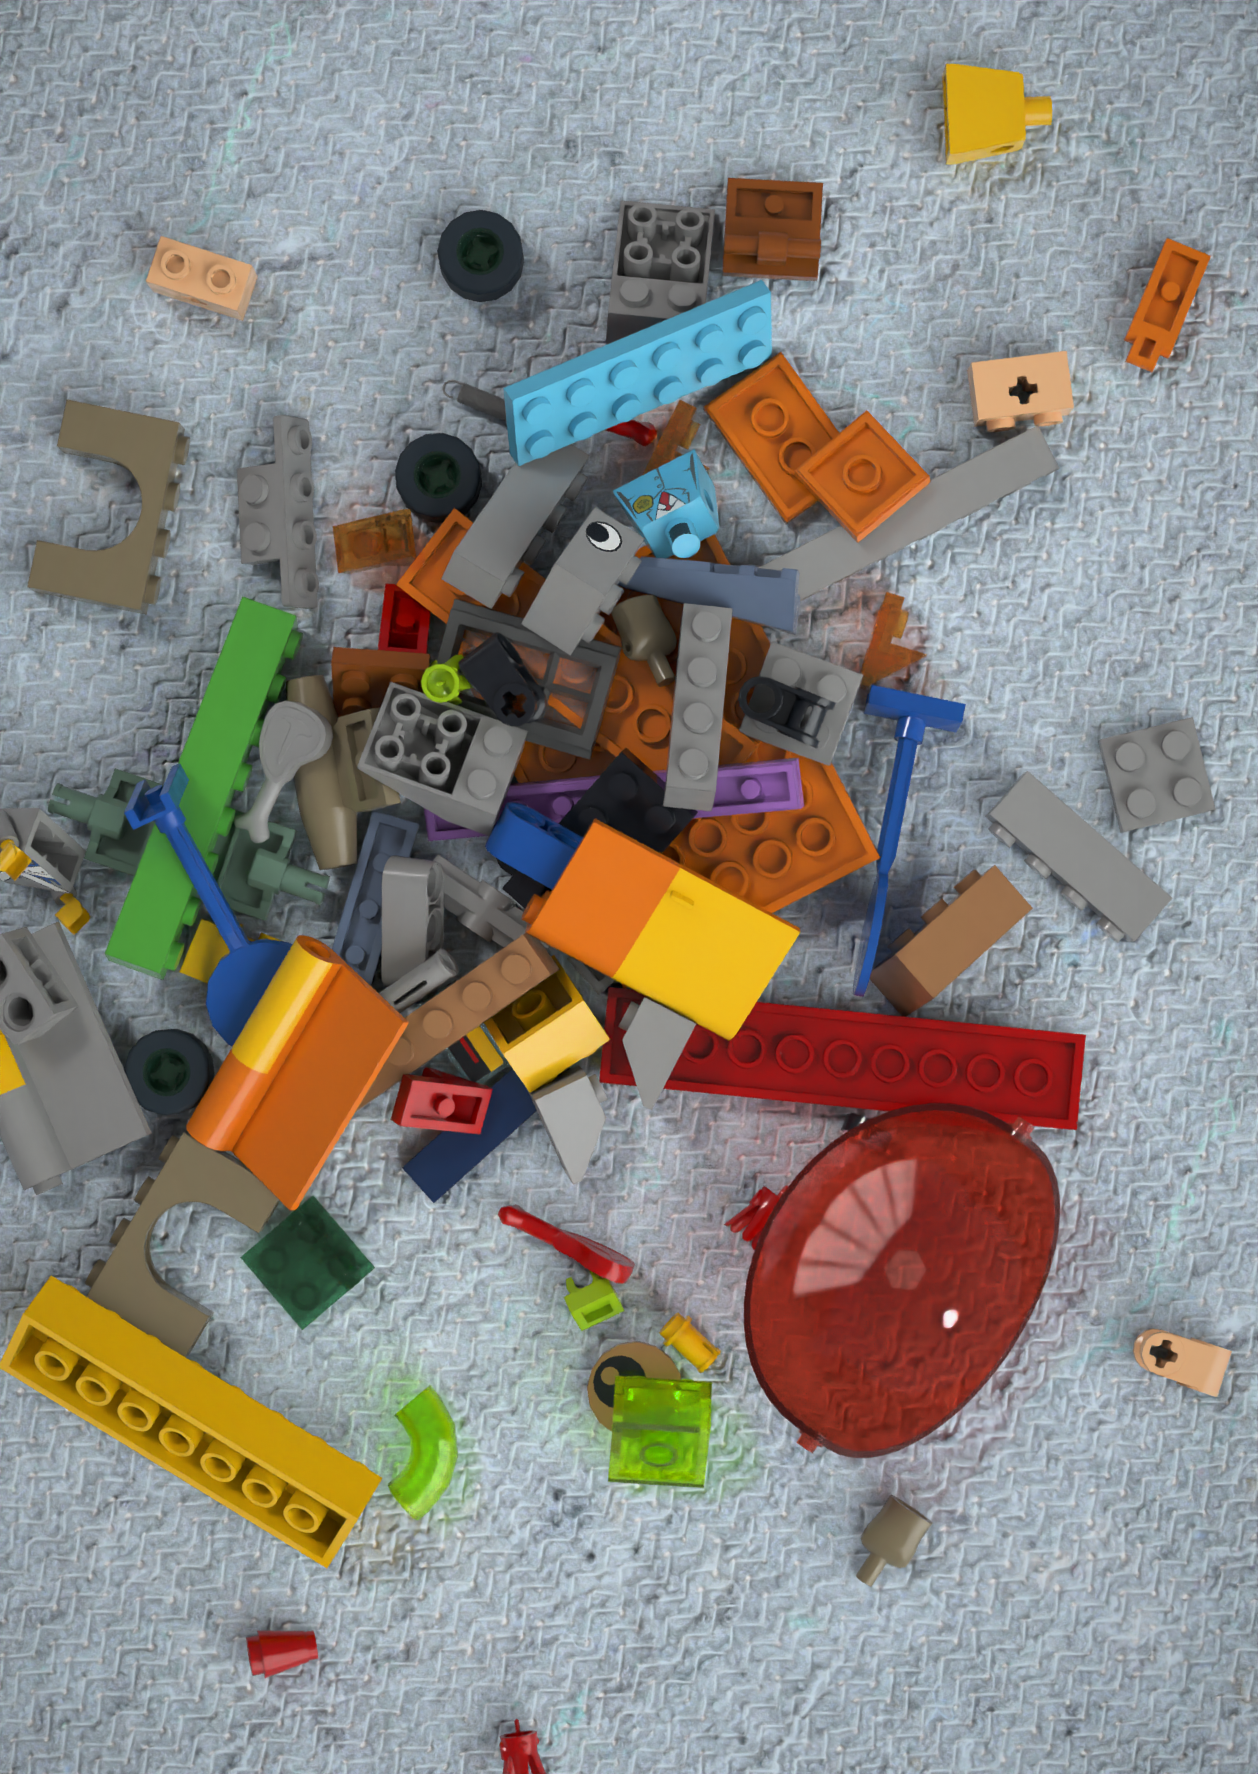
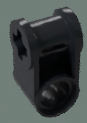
[458,632,547,726]
[738,676,836,748]

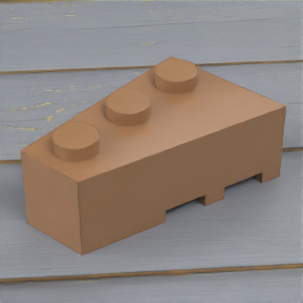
[870,865,1033,1017]

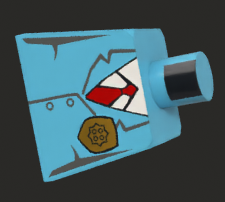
[613,449,719,558]

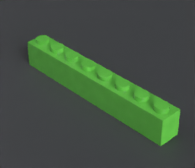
[105,596,303,980]

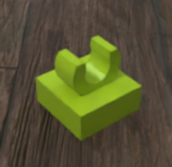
[564,1270,625,1331]

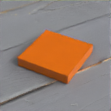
[794,410,930,543]

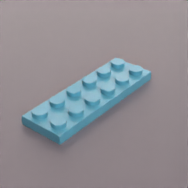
[503,280,772,466]

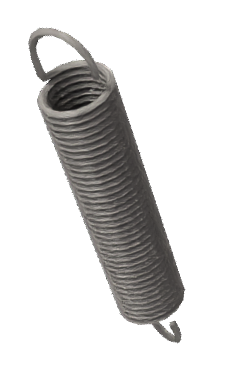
[442,380,507,422]

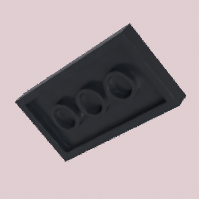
[502,748,698,909]

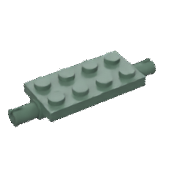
[48,768,330,921]

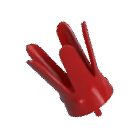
[724,1185,793,1256]
[499,1719,546,1774]

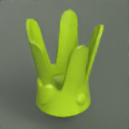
[421,655,473,705]

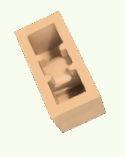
[146,236,258,321]
[967,351,1074,432]

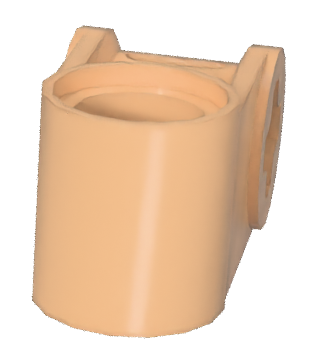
[1133,1328,1232,1397]

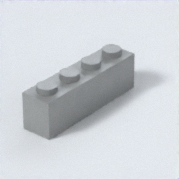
[441,444,589,609]
[663,603,733,811]
[985,771,1172,943]

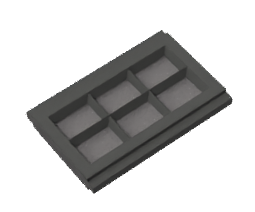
[437,599,622,759]

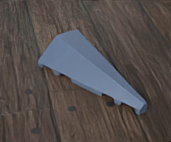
[562,550,800,635]

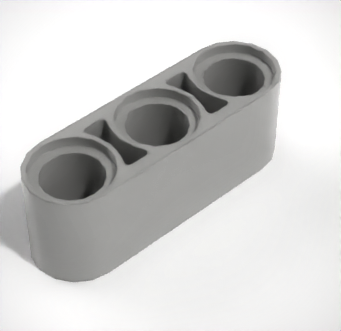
[382,855,444,995]

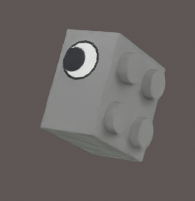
[521,507,645,656]

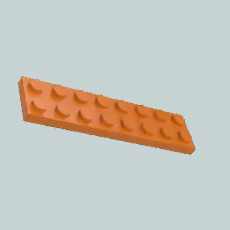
[396,508,759,821]

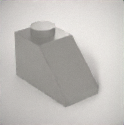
[618,997,696,1110]
[527,1065,607,1185]

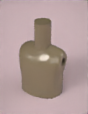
[611,595,677,687]
[856,1495,933,1586]

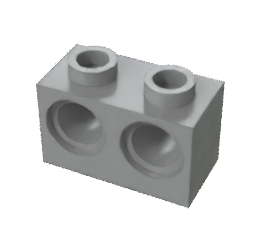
[0,927,79,1046]

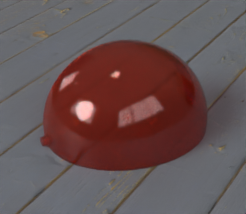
[744,1103,1060,1458]

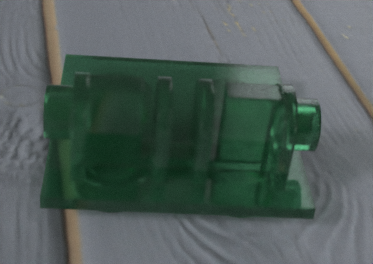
[240,1195,375,1330]

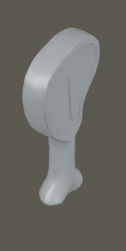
[233,700,333,843]

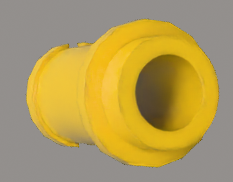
[659,1312,721,1373]

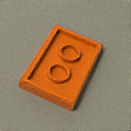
[703,352,839,524]

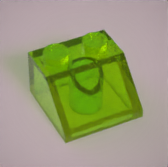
[608,1376,712,1488]

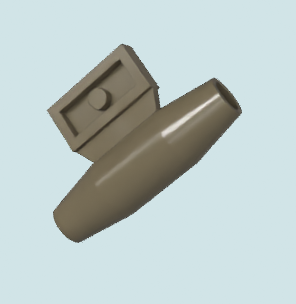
[286,675,401,870]

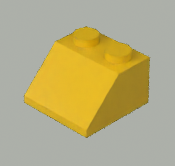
[484,955,610,1093]

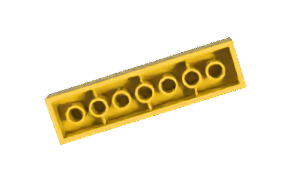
[0,1275,382,1568]

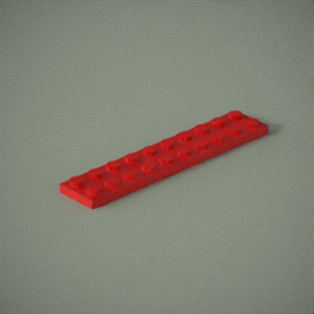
[599,987,1086,1130]

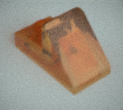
[642,400,710,475]
[332,509,416,574]
[859,592,927,690]

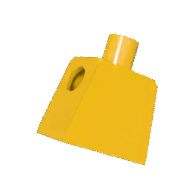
[942,64,1052,165]

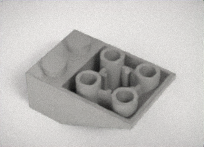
[606,200,715,345]
[357,682,528,836]

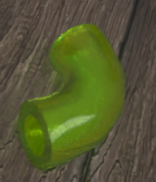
[388,1384,458,1521]

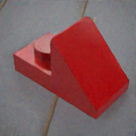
[378,583,431,654]
[390,1067,493,1134]

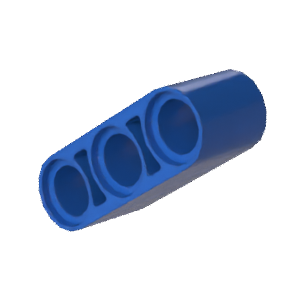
[485,802,583,890]

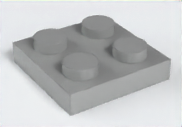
[739,642,864,766]
[1098,717,1216,833]

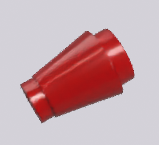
[246,1630,318,1678]

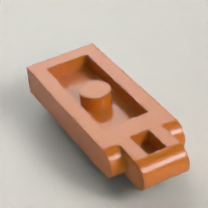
[1124,238,1211,372]

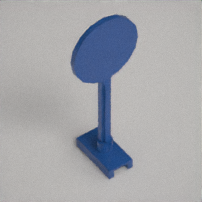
[852,685,966,997]
[124,763,293,1047]

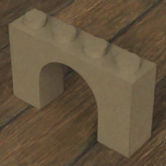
[27,400,190,615]
[85,1131,280,1357]

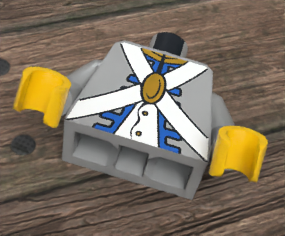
[0,808,90,935]

